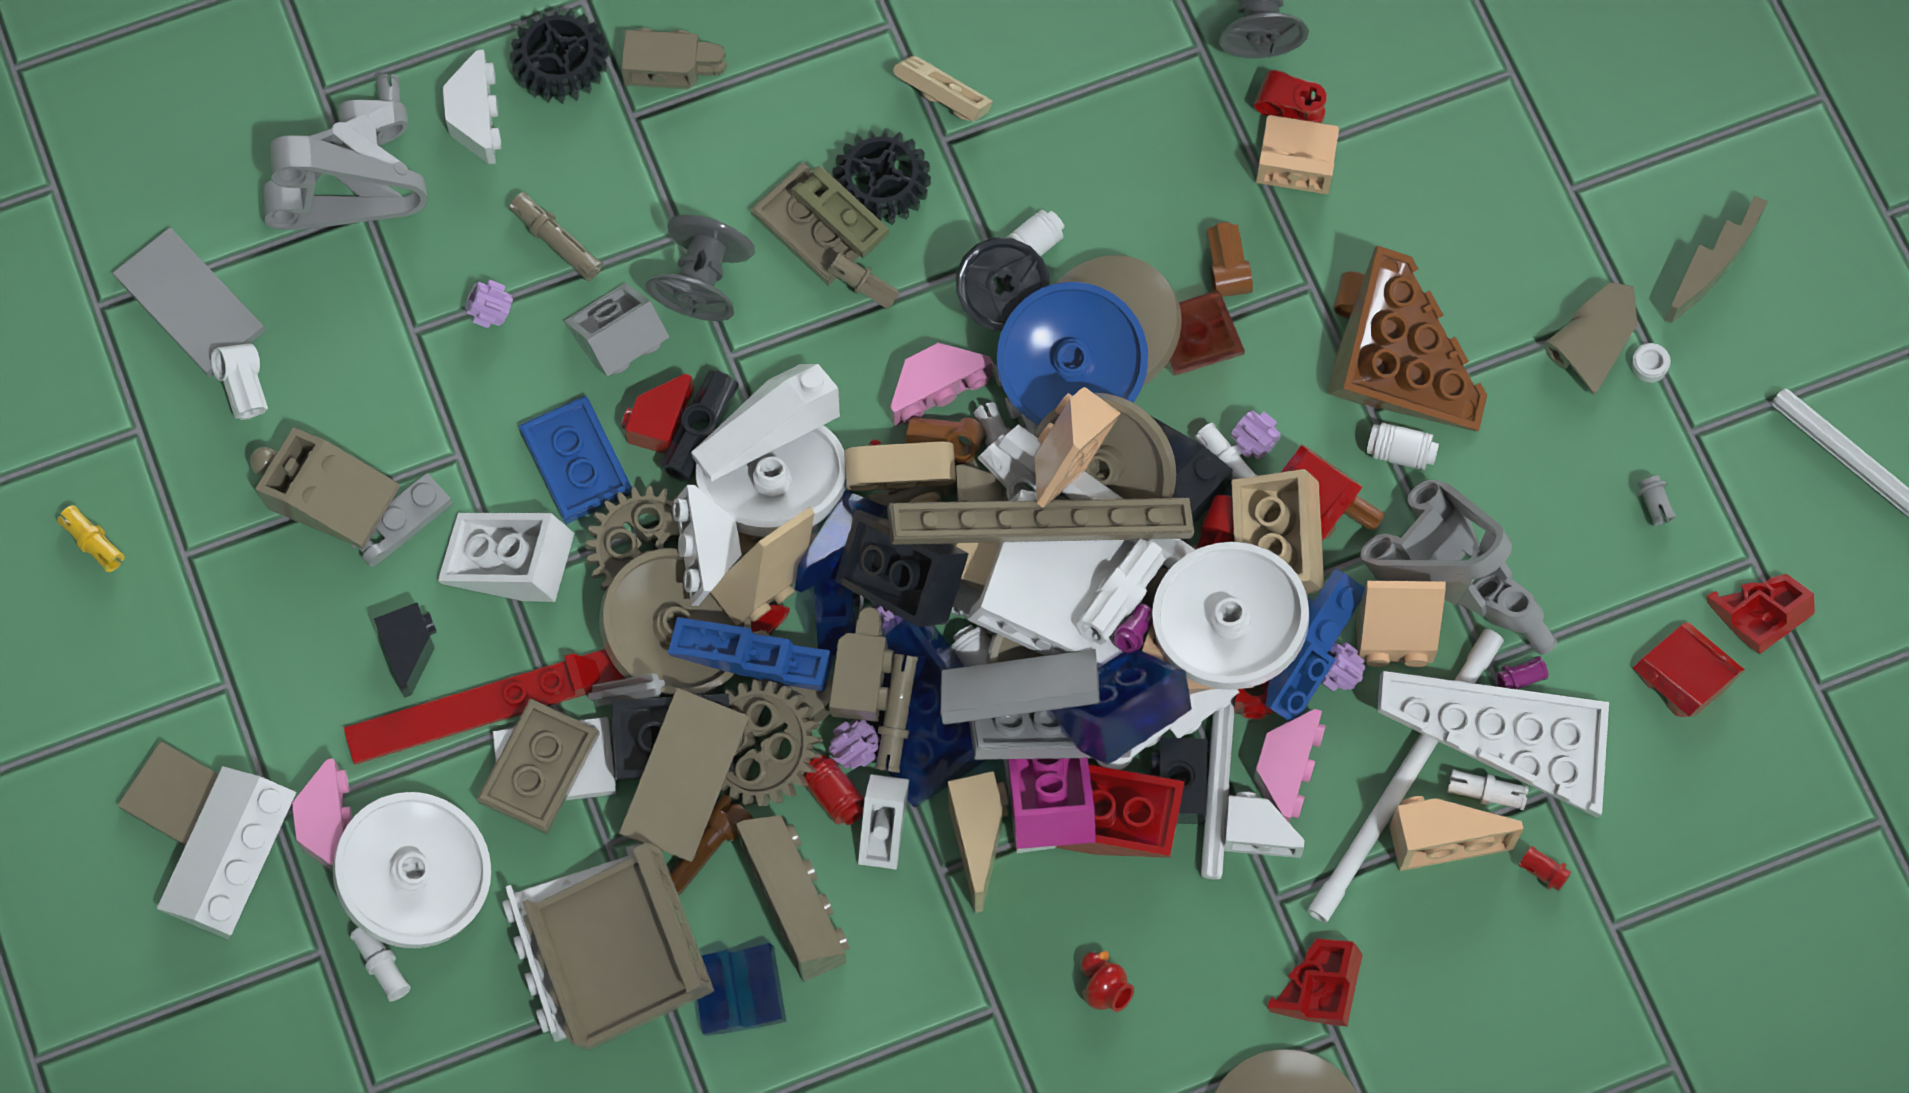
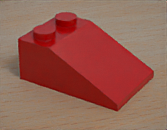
[1056,765,1185,858]

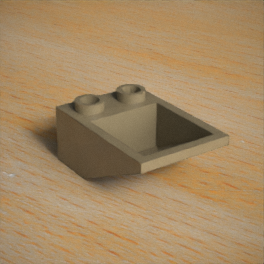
[250,427,400,549]

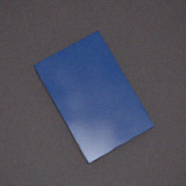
[519,395,632,525]

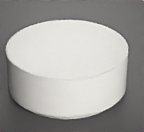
[1631,343,1670,383]

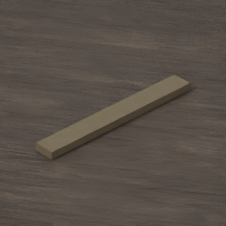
[887,498,1194,545]

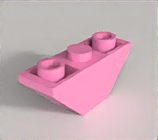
[890,343,993,427]
[1253,709,1326,822]
[292,759,353,872]

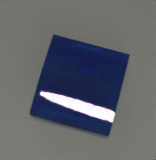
[697,943,787,1036]

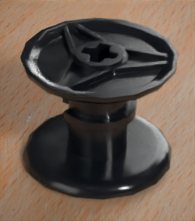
[956,237,1050,331]

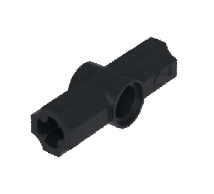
[660,370,739,482]

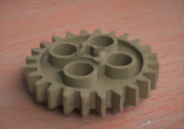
[585,486,680,591]
[720,680,823,806]

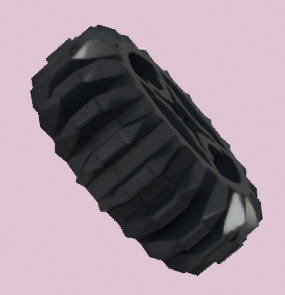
[510,7,609,104]
[832,128,931,225]

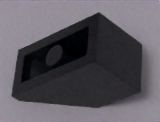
[374,602,437,698]

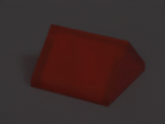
[1165,290,1245,376]

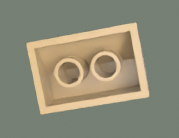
[1232,469,1324,594]

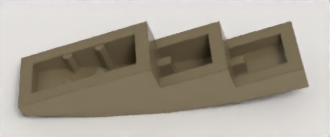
[1665,196,1768,323]

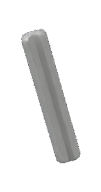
[588,673,665,707]

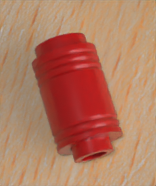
[803,755,865,825]

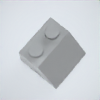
[564,282,670,376]

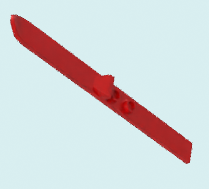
[344,605,790,765]

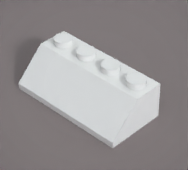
[157,766,296,940]

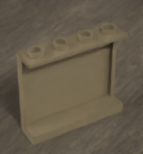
[522,842,714,1050]

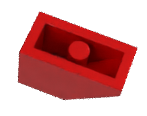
[622,374,694,454]

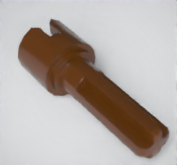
[669,793,753,895]

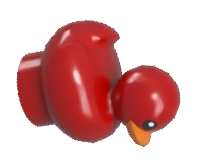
[1080,951,1134,1012]

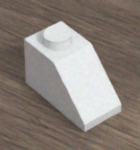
[858,774,909,870]
[1224,792,1305,858]

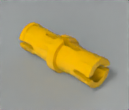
[57,505,125,572]

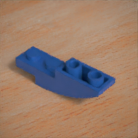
[1266,568,1365,722]

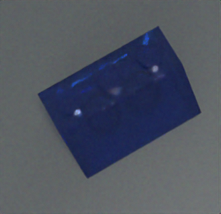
[1051,650,1192,765]

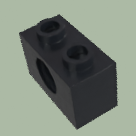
[1151,738,1207,824]

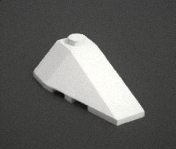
[691,364,840,482]

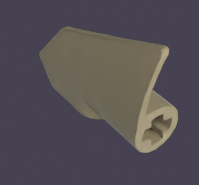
[1544,282,1637,394]

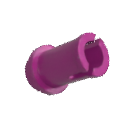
[1114,604,1153,653]
[1496,656,1549,690]

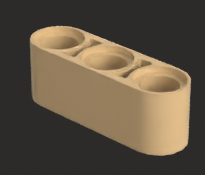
[844,442,956,491]

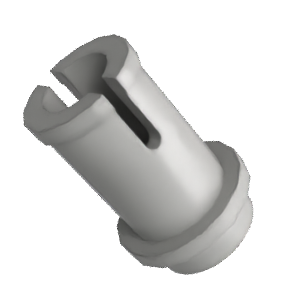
[1637,475,1677,526]

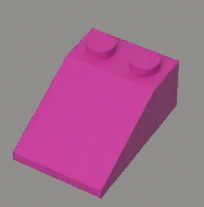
[1008,757,1096,849]

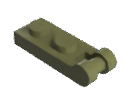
[791,166,889,258]

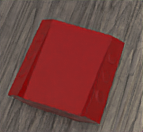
[1280,444,1363,541]
[1633,622,1745,717]

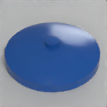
[997,282,1148,425]

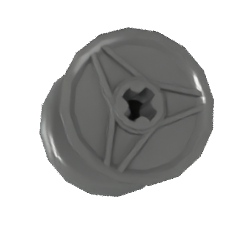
[1219,0,1309,59]
[646,215,755,321]

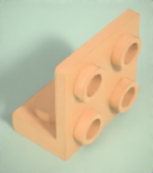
[1256,115,1339,195]

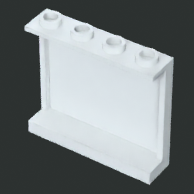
[967,489,1147,683]

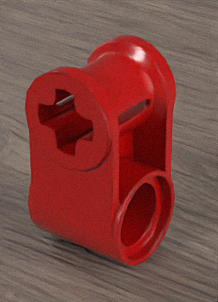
[1254,70,1327,123]

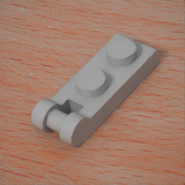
[350,473,453,567]

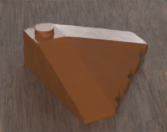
[1327,246,1487,432]

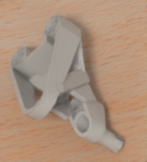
[263,74,428,230]
[1360,480,1557,655]

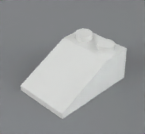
[438,513,575,602]

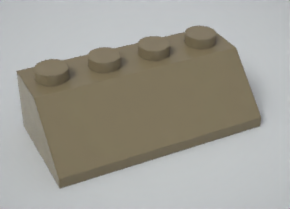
[736,815,850,982]

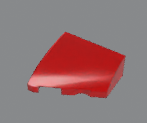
[1707,574,1815,655]
[1267,939,1363,1027]

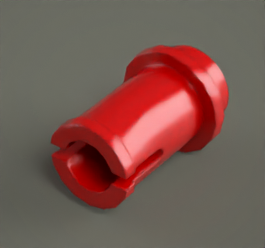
[1519,845,1571,892]

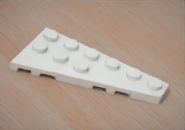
[1377,671,1609,818]

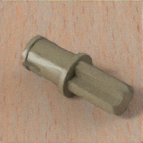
[827,252,899,308]

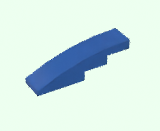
[668,617,834,692]

